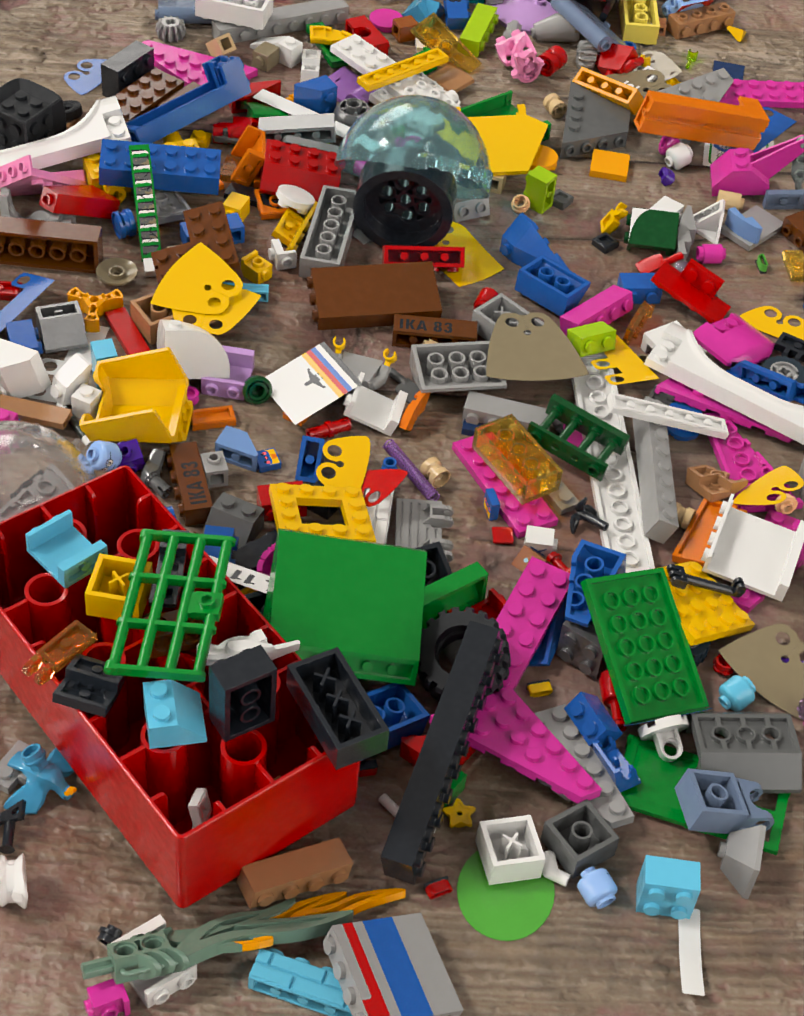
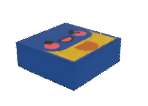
[257,448,282,473]
[483,488,500,521]

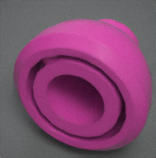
[658,136,680,155]

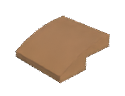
[427,66,475,93]

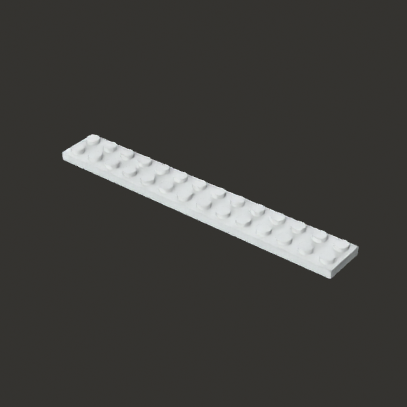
[571,352,655,573]

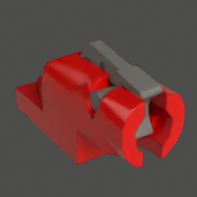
[213,116,259,145]

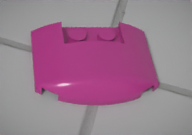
[693,313,775,367]

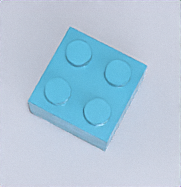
[636,855,701,920]

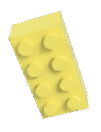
[619,0,660,45]

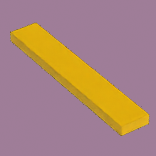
[357,47,449,92]

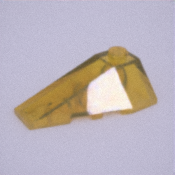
[410,12,482,74]

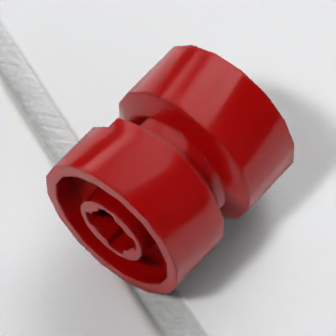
[538,45,568,77]

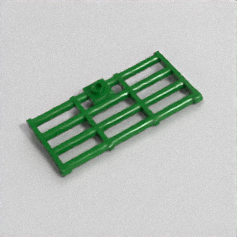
[103,529,236,682]

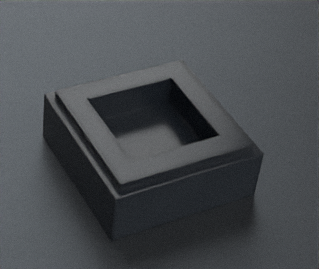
[591,232,620,254]

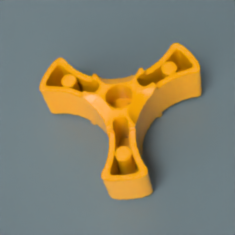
[67,287,124,332]

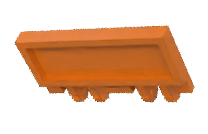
[672,498,747,567]

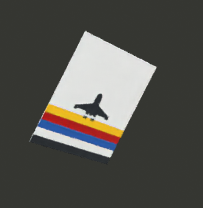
[265,342,362,425]

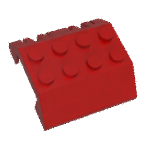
[259,139,342,202]

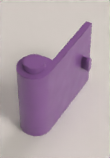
[328,66,382,104]

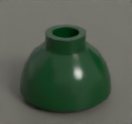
[242,375,272,405]

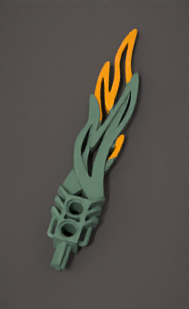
[80,888,406,985]

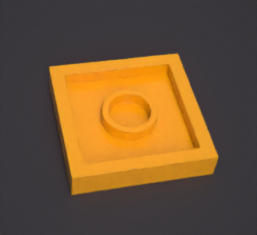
[589,149,630,182]

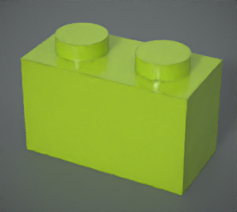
[523,165,558,214]
[567,321,616,358]

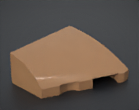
[685,465,748,502]

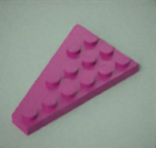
[142,40,258,87]
[654,378,793,443]
[429,688,602,804]

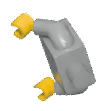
[333,336,397,397]

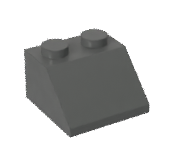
[202,492,264,549]

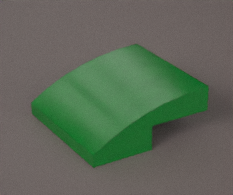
[240,101,289,118]

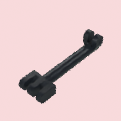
[666,564,746,598]

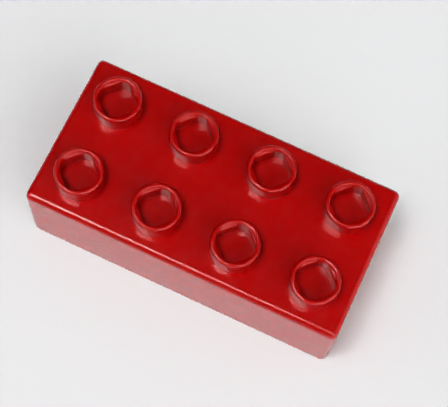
[0,466,360,909]

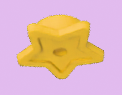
[442,798,476,828]

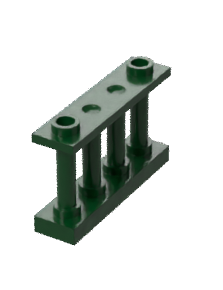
[525,393,630,482]

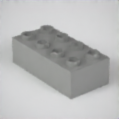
[472,293,544,341]

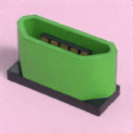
[755,254,768,274]

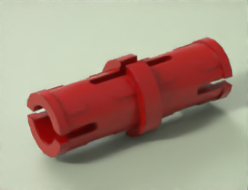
[306,417,352,438]

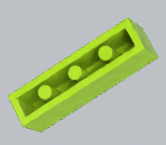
[458,3,499,57]

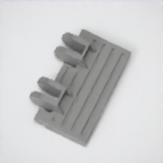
[395,498,454,563]

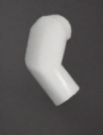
[542,850,571,887]

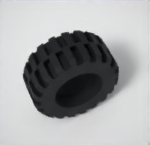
[417,607,511,701]

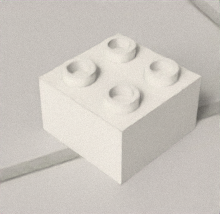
[475,815,546,885]

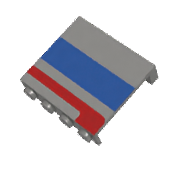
[323,913,464,1016]

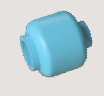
[718,675,756,712]

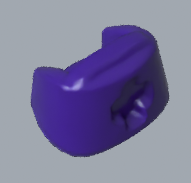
[658,167,675,186]

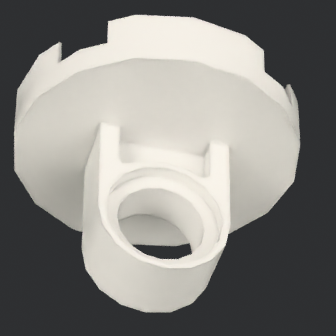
[638,715,689,762]

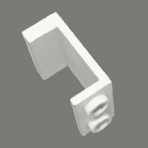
[343,372,408,437]
[111,914,197,1008]

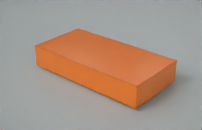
[190,405,236,431]

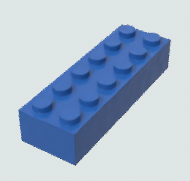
[99,139,221,195]

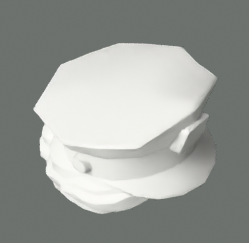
[0,853,29,909]

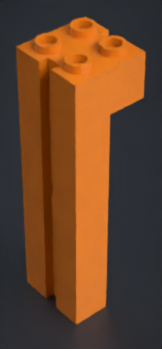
[634,90,770,150]

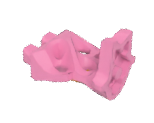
[495,29,545,83]

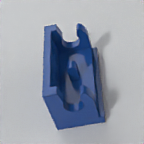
[592,736,641,793]

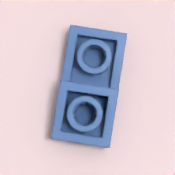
[725,207,763,244]

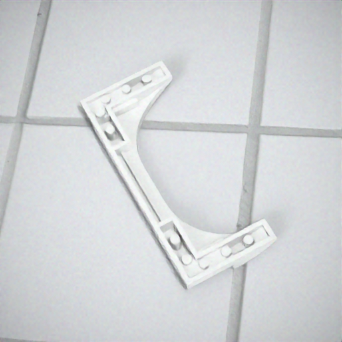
[0,96,132,169]
[644,322,804,445]

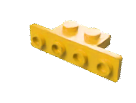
[271,201,318,251]

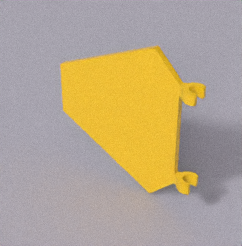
[439,104,548,176]

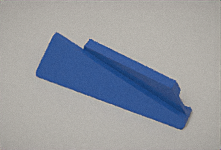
[726,360,804,404]

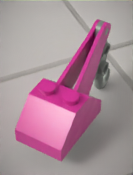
[710,135,804,196]

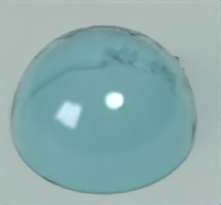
[334,95,493,199]

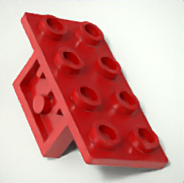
[651,258,731,324]

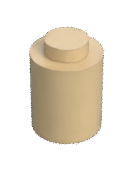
[716,190,745,211]

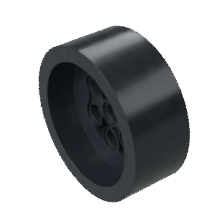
[353,147,457,247]

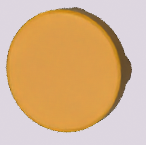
[530,145,558,171]

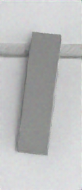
[674,205,697,269]

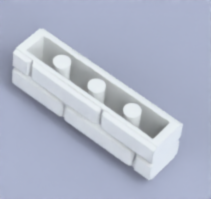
[363,488,394,544]

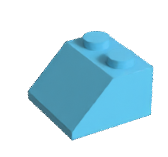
[143,680,207,749]

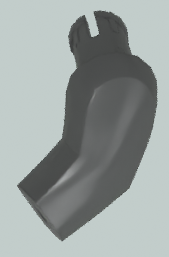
[141,448,173,499]

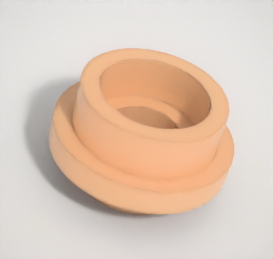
[511,194,530,213]
[775,493,798,514]

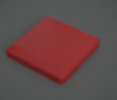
[492,527,514,544]

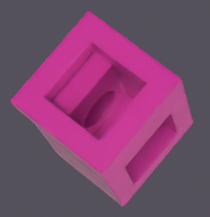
[83,979,131,1016]

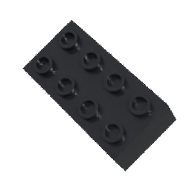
[286,647,389,770]

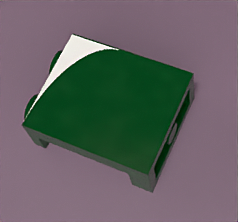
[624,207,679,256]

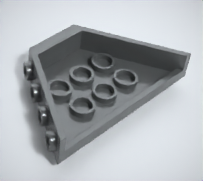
[560,81,630,158]

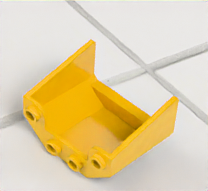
[79,347,193,443]

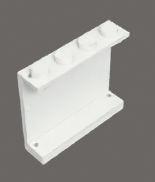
[701,493,804,602]

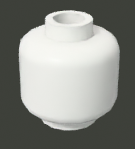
[665,142,693,170]

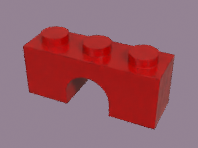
[345,15,390,56]

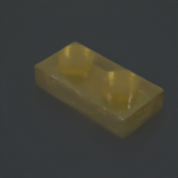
[782,250,804,282]

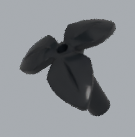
[570,497,609,534]

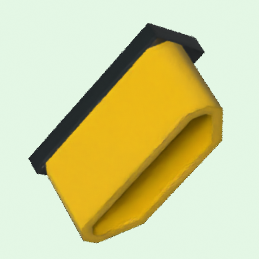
[526,679,553,698]

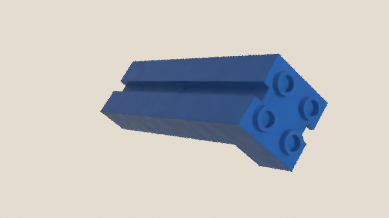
[126,55,251,143]

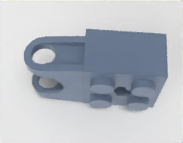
[674,768,774,834]

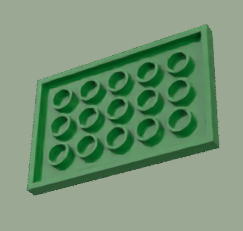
[580,567,709,724]

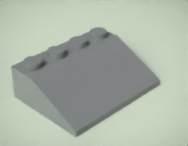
[409,341,507,393]

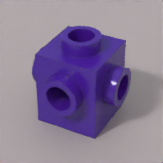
[117,438,145,473]

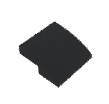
[52,653,127,718]

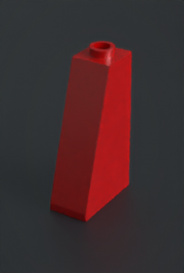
[39,185,121,219]

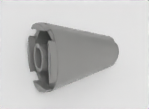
[530,12,579,42]

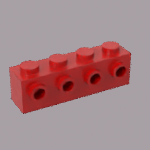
[382,245,465,272]

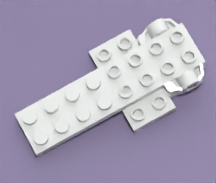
[330,34,461,131]

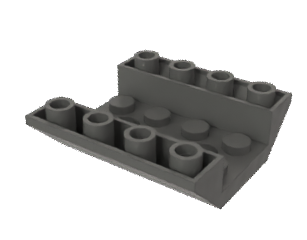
[682,711,802,793]

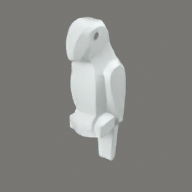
[196,629,300,666]

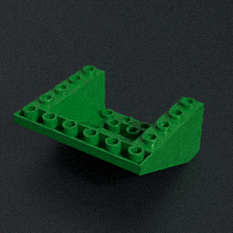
[263,528,427,686]

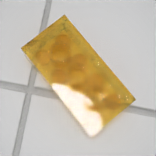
[472,414,563,505]

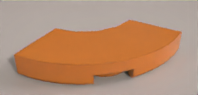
[399,391,431,431]

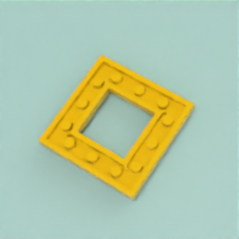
[269,483,376,543]

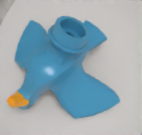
[4,743,77,814]

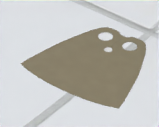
[486,312,589,381]

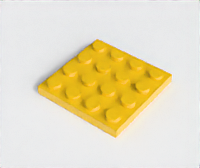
[654,561,755,646]

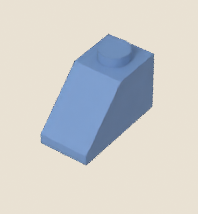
[215,425,258,472]

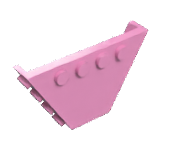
[0,155,87,197]

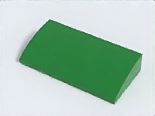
[422,562,489,629]

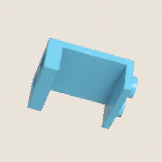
[25,509,108,589]

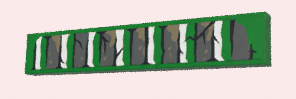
[129,144,161,262]

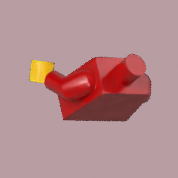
[596,43,651,76]

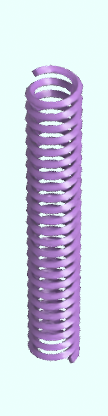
[382,439,440,501]

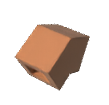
[658,18,667,36]

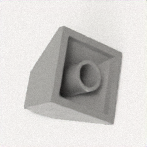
[717,825,766,899]

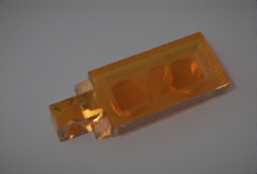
[623,301,655,346]

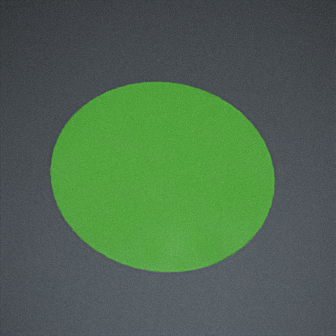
[457,851,555,941]

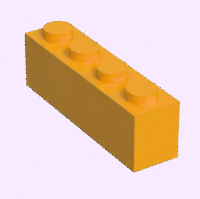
[572,67,644,115]

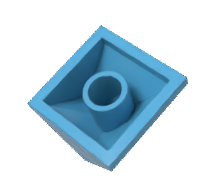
[401,0,444,28]

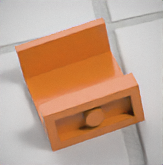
[231,124,266,187]

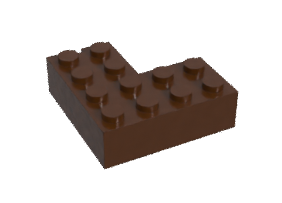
[151,201,243,285]

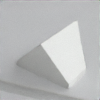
[693,199,725,244]

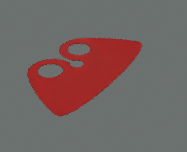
[361,469,408,507]

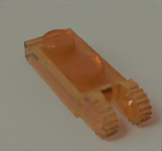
[22,620,97,686]

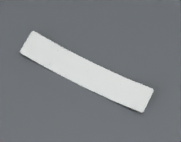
[678,909,705,996]

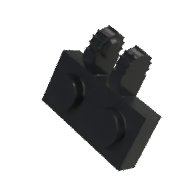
[774,332,804,362]

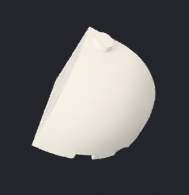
[157,319,230,379]

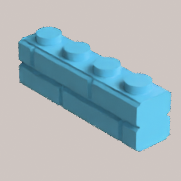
[248,948,352,1016]

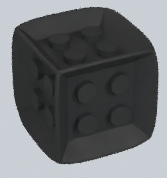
[0,78,67,150]

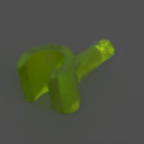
[685,49,698,69]

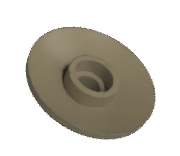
[96,257,138,286]

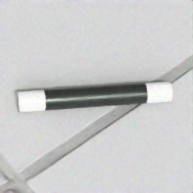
[56,402,94,449]

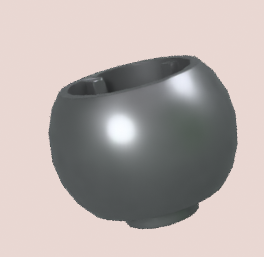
[333,98,373,134]

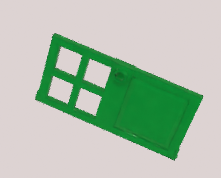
[621,734,791,855]

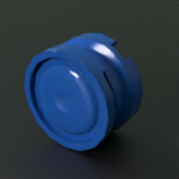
[111,208,137,239]

